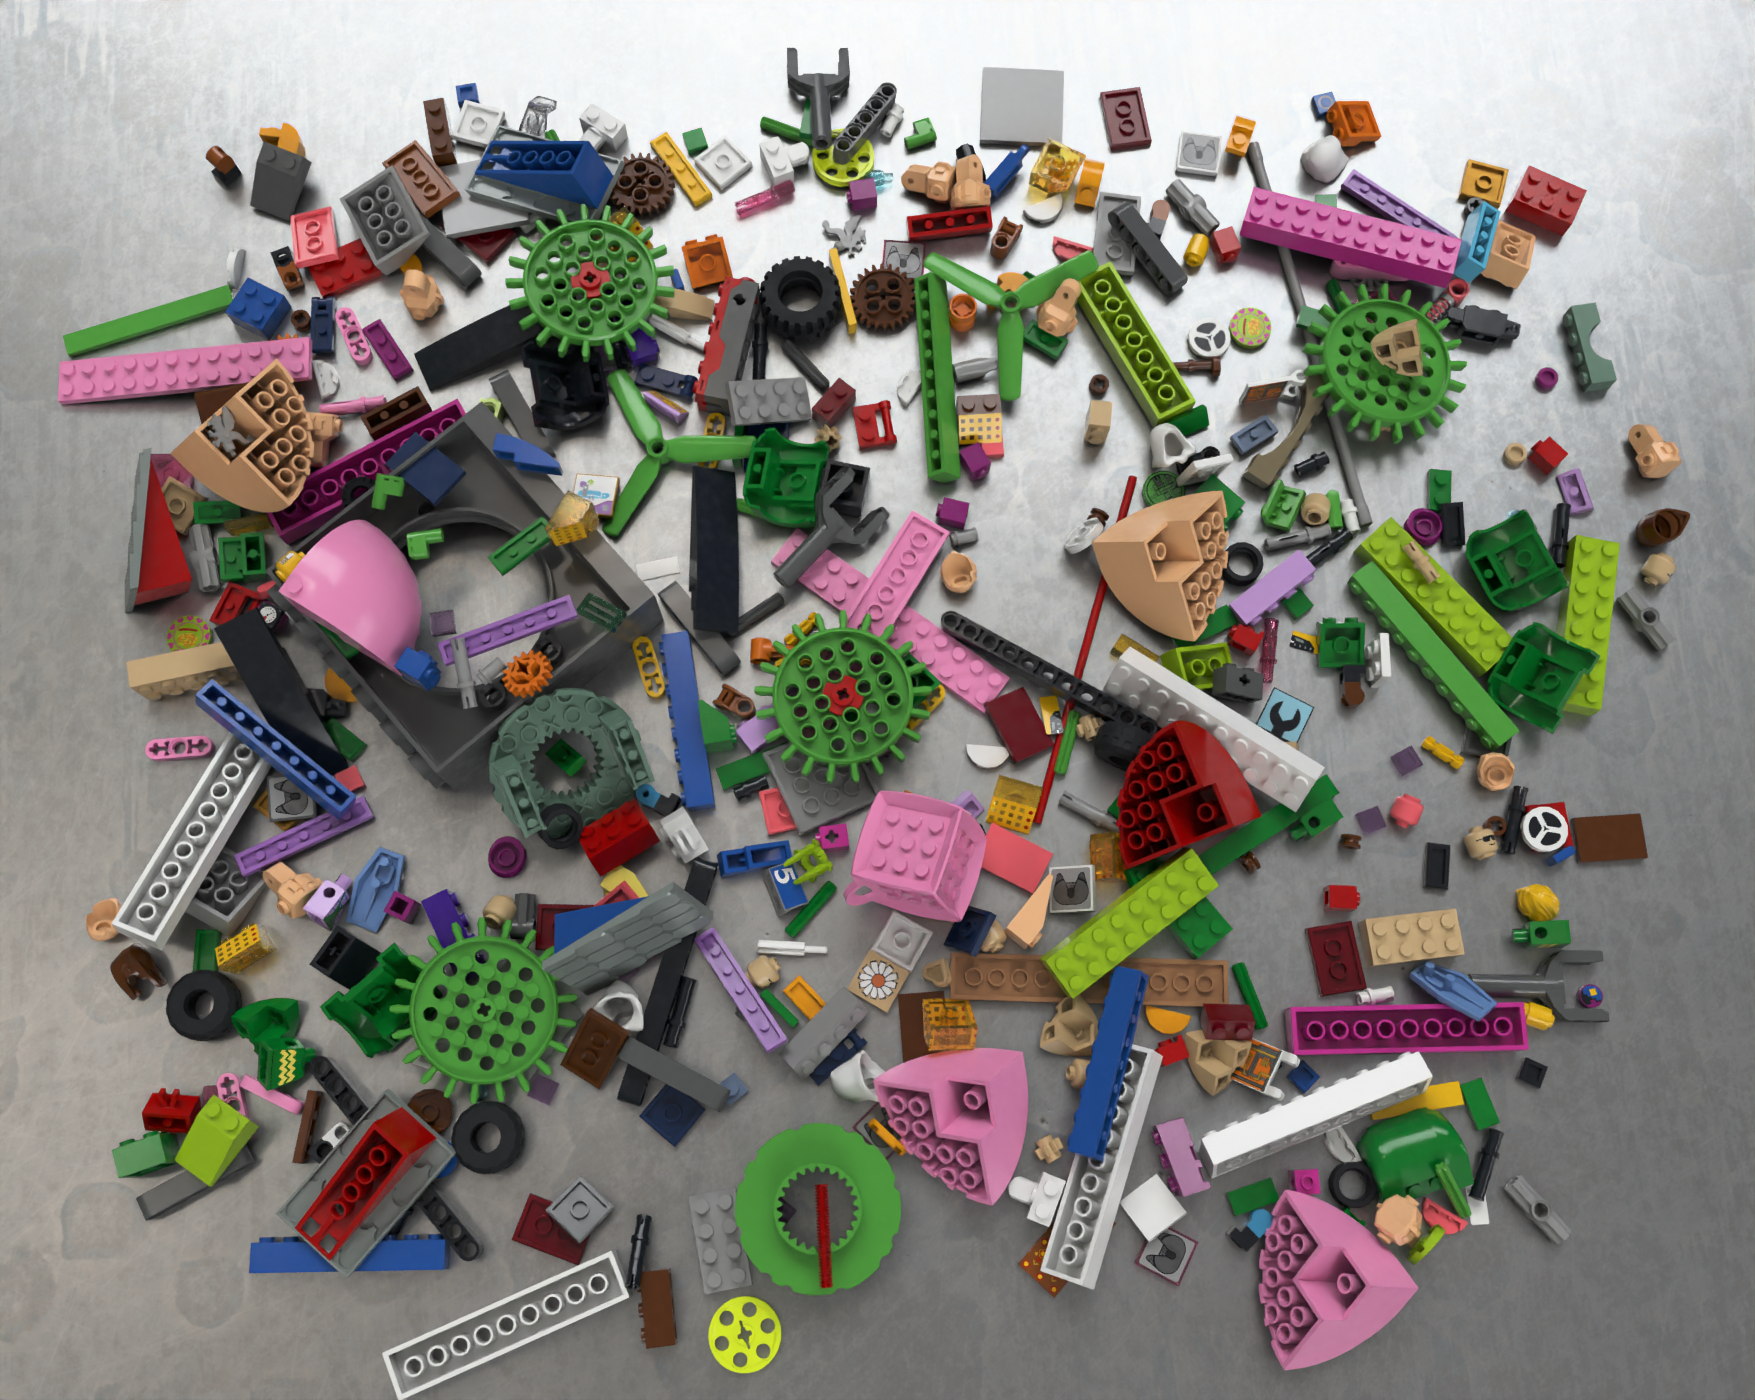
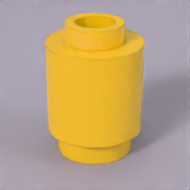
[1183,233,1209,266]
[1522,1001,1555,1031]

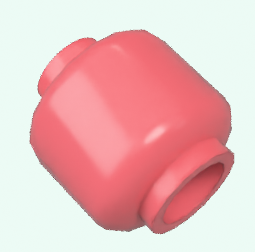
[1390,794,1424,828]

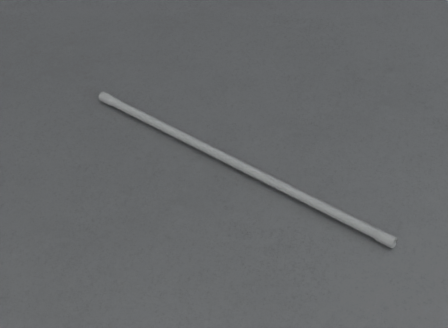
[1247,141,1373,527]

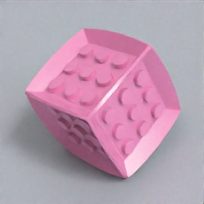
[843,790,987,922]

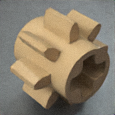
[814,424,842,453]
[1076,714,1103,741]
[1034,1134,1064,1164]

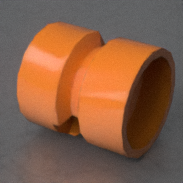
[949,293,977,332]

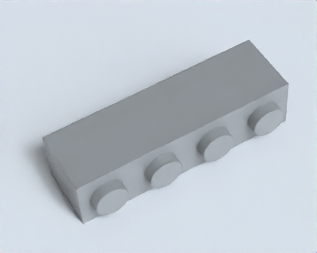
[778,986,869,1080]

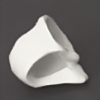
[1301,135,1349,183]
[1150,423,1197,468]
[593,980,644,1032]
[830,1050,885,1104]

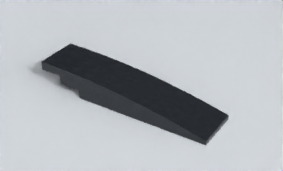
[414,284,577,391]
[689,466,739,635]
[214,607,349,776]

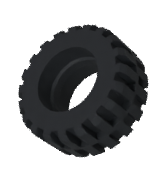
[760,256,841,342]

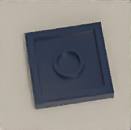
[944,906,997,957]
[639,1084,706,1147]

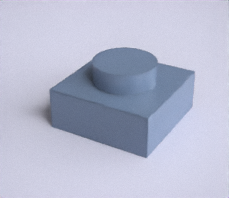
[719,1072,749,1106]

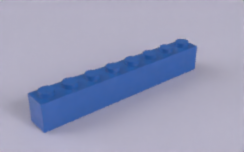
[659,631,716,812]
[195,679,356,820]
[1068,966,1149,1162]
[249,1234,450,1273]

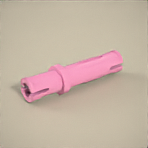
[319,395,387,415]

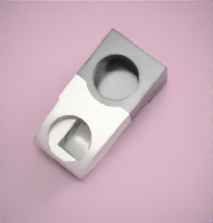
[307,1121,351,1164]

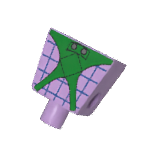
[303,874,352,931]

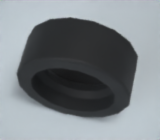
[1222,542,1264,586]
[537,803,583,849]
[1328,1162,1377,1208]

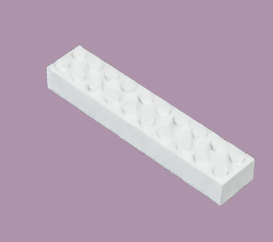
[1102,647,1325,812]
[111,732,272,951]
[1040,1044,1163,1290]
[1199,1051,1433,1179]
[382,1249,633,1400]

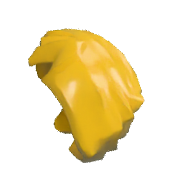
[1516,884,1560,921]

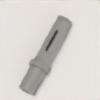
[1264,523,1332,552]
[450,637,478,709]
[1058,791,1119,836]

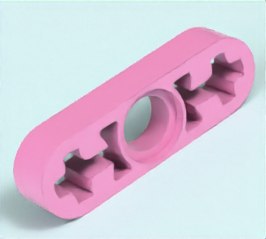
[335,307,373,365]
[145,736,215,762]
[217,1073,249,1119]
[239,1074,305,1115]

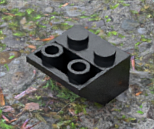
[309,925,381,990]

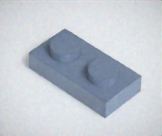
[1230,414,1278,456]

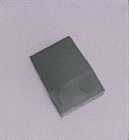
[250,141,312,221]

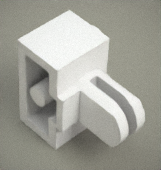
[579,103,628,152]
[759,136,809,190]
[659,807,709,864]
[1007,1172,1066,1227]

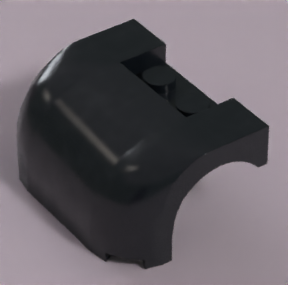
[520,340,609,431]

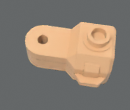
[950,154,991,210]
[901,161,957,204]
[400,270,444,320]
[1036,278,1081,337]
[307,412,343,468]
[1628,424,1682,478]
[262,862,323,919]
[1374,1194,1423,1249]

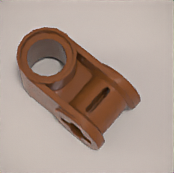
[990,216,1023,259]
[712,684,756,721]

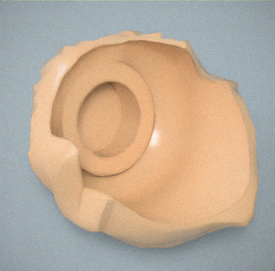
[940,550,977,594]
[1476,752,1515,791]
[86,898,122,941]

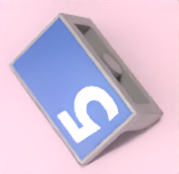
[761,863,809,917]

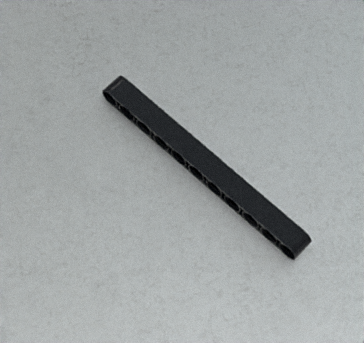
[941,611,1158,735]
[617,857,718,1107]
[309,1056,484,1261]

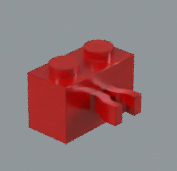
[142,1088,202,1134]

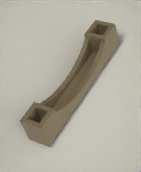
[1242,374,1330,489]

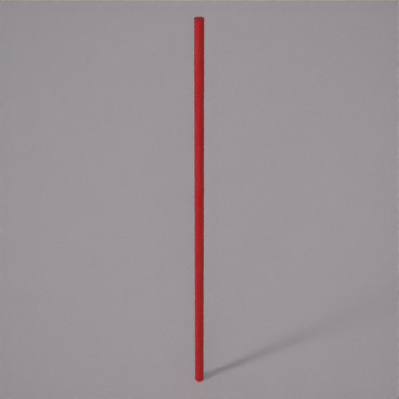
[1033,475,1137,825]

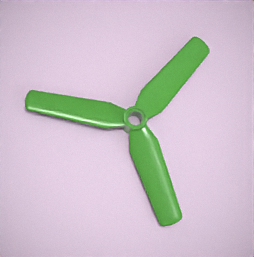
[923,250,1099,401]
[602,369,756,537]

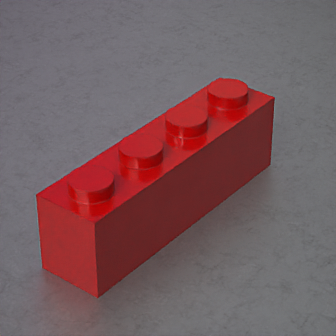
[906,206,993,243]

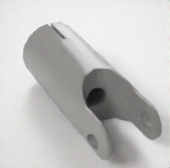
[953,357,998,383]

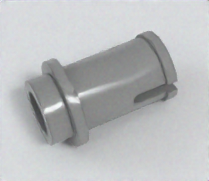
[950,527,979,547]
[476,657,507,686]

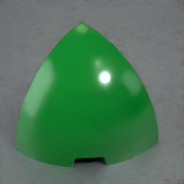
[231,998,299,1055]

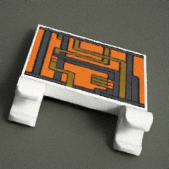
[1239,370,1306,404]
[1231,1038,1300,1102]

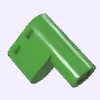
[904,117,937,150]
[371,473,405,510]
[407,528,444,560]

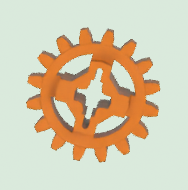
[502,650,553,698]

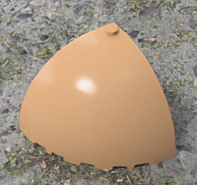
[170,358,314,512]
[1092,491,1229,641]

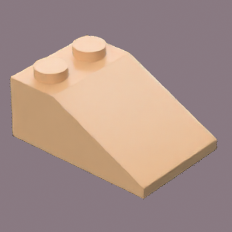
[1480,220,1536,289]
[1005,873,1053,950]

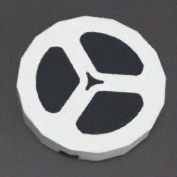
[1187,318,1231,360]
[1520,807,1568,852]

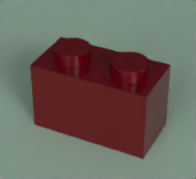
[812,378,856,429]
[1200,1003,1255,1041]

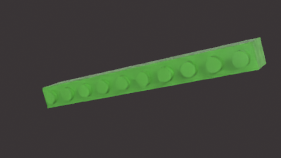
[914,272,961,484]
[1347,560,1520,752]

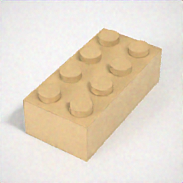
[1358,908,1465,968]

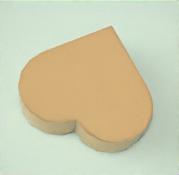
[922,958,951,988]

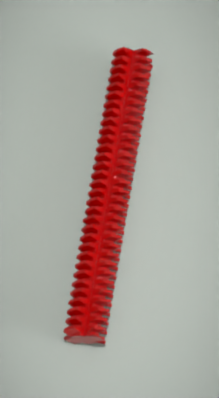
[815,1184,833,1288]

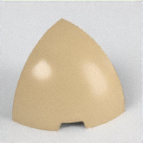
[1370,319,1423,376]
[1040,994,1098,1057]
[1185,1030,1252,1096]

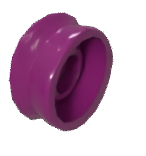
[1404,508,1443,546]
[488,836,526,878]

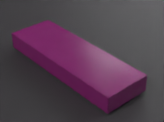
[362,319,414,381]

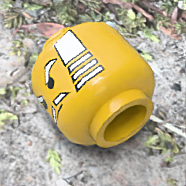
[275,551,305,583]

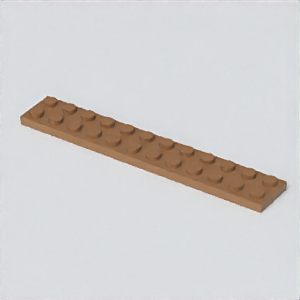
[950,953,1229,1007]

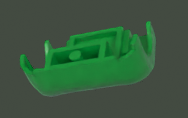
[743,428,830,528]
[1465,509,1569,611]
[1487,622,1600,734]
[320,942,443,1058]
[1356,1107,1474,1204]

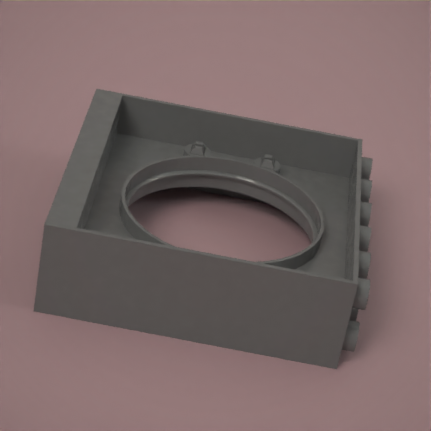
[265,402,664,792]

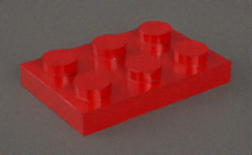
[308,238,383,299]

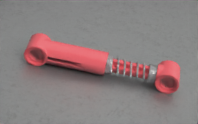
[1425,278,1469,323]

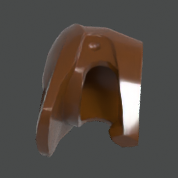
[1635,508,1690,547]
[110,943,167,1000]

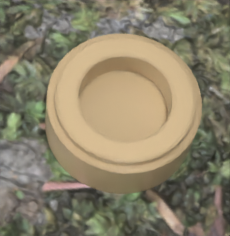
[1503,443,1527,466]

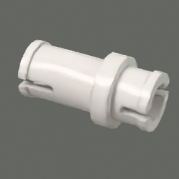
[880,103,905,137]
[1340,499,1361,534]
[1356,986,1395,1006]

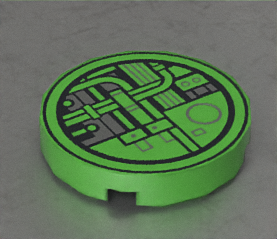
[1142,470,1186,507]

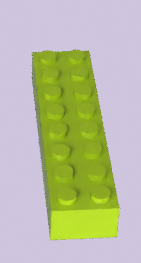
[1078,261,1196,428]
[1354,517,1513,678]
[1556,535,1620,716]
[1039,847,1219,999]

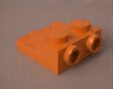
[1326,101,1382,146]
[682,234,733,289]

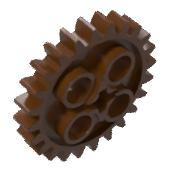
[610,152,675,218]
[850,263,916,332]

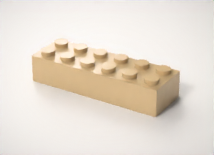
[126,642,243,700]

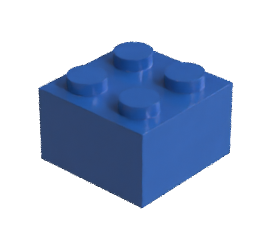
[225,278,292,341]

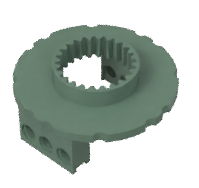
[488,688,655,838]

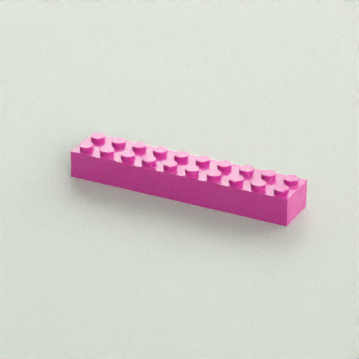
[1239,187,1462,288]
[267,398,466,545]
[1284,1002,1529,1056]

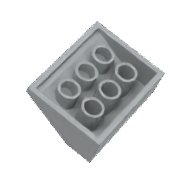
[340,165,430,276]
[185,846,267,936]

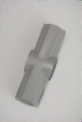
[1165,179,1220,236]
[189,524,221,592]
[1617,587,1676,651]
[1504,1175,1572,1245]

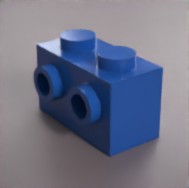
[394,646,442,692]

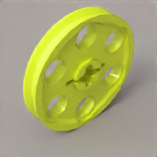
[812,128,874,187]
[708,1296,781,1373]

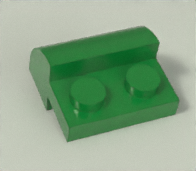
[218,532,266,584]

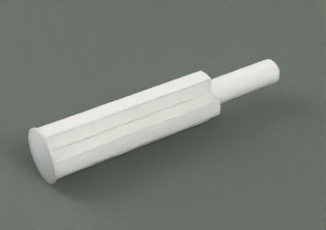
[649,314,704,352]
[757,940,828,956]

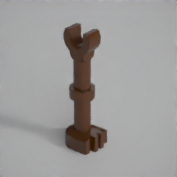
[1173,356,1221,376]

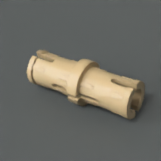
[1402,540,1441,584]

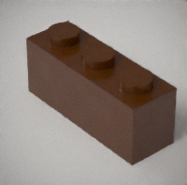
[423,98,458,167]
[360,386,432,441]
[637,1268,678,1349]

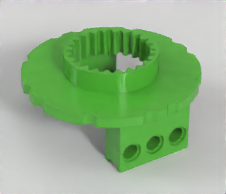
[735,1123,901,1295]

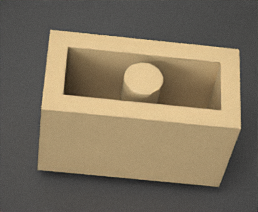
[1084,400,1113,444]

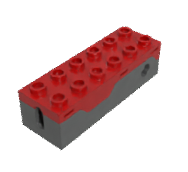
[693,277,761,417]

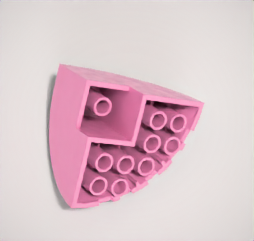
[279,520,422,677]
[873,1048,1028,1206]
[1259,1190,1419,1370]

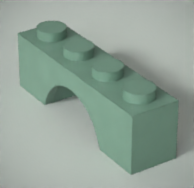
[1563,302,1617,392]

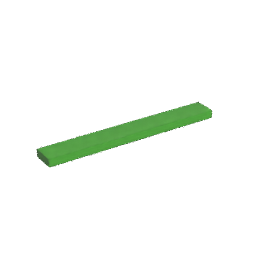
[63,284,234,357]

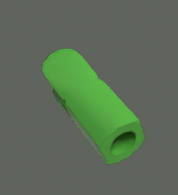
[1325,490,1343,531]

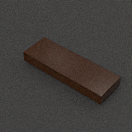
[292,1090,323,1164]

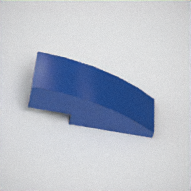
[493,433,563,476]
[717,840,792,877]

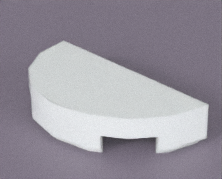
[1023,193,1063,223]
[226,248,246,289]
[312,360,340,402]
[897,368,921,407]
[966,744,1009,769]
[1325,1126,1362,1163]

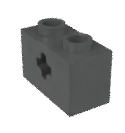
[1212,663,1263,704]

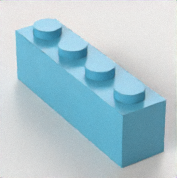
[1453,201,1501,283]

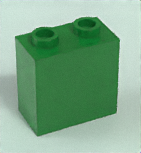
[1193,474,1245,531]

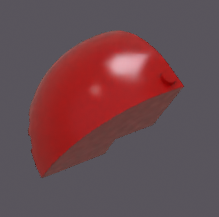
[1116,720,1261,870]

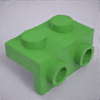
[1261,479,1306,532]

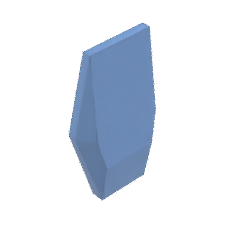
[346,847,405,933]
[1409,961,1497,1022]

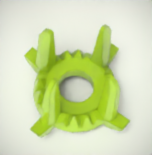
[783,839,833,885]

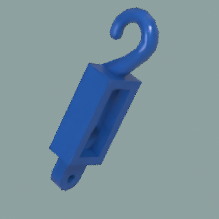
[984,144,1030,198]

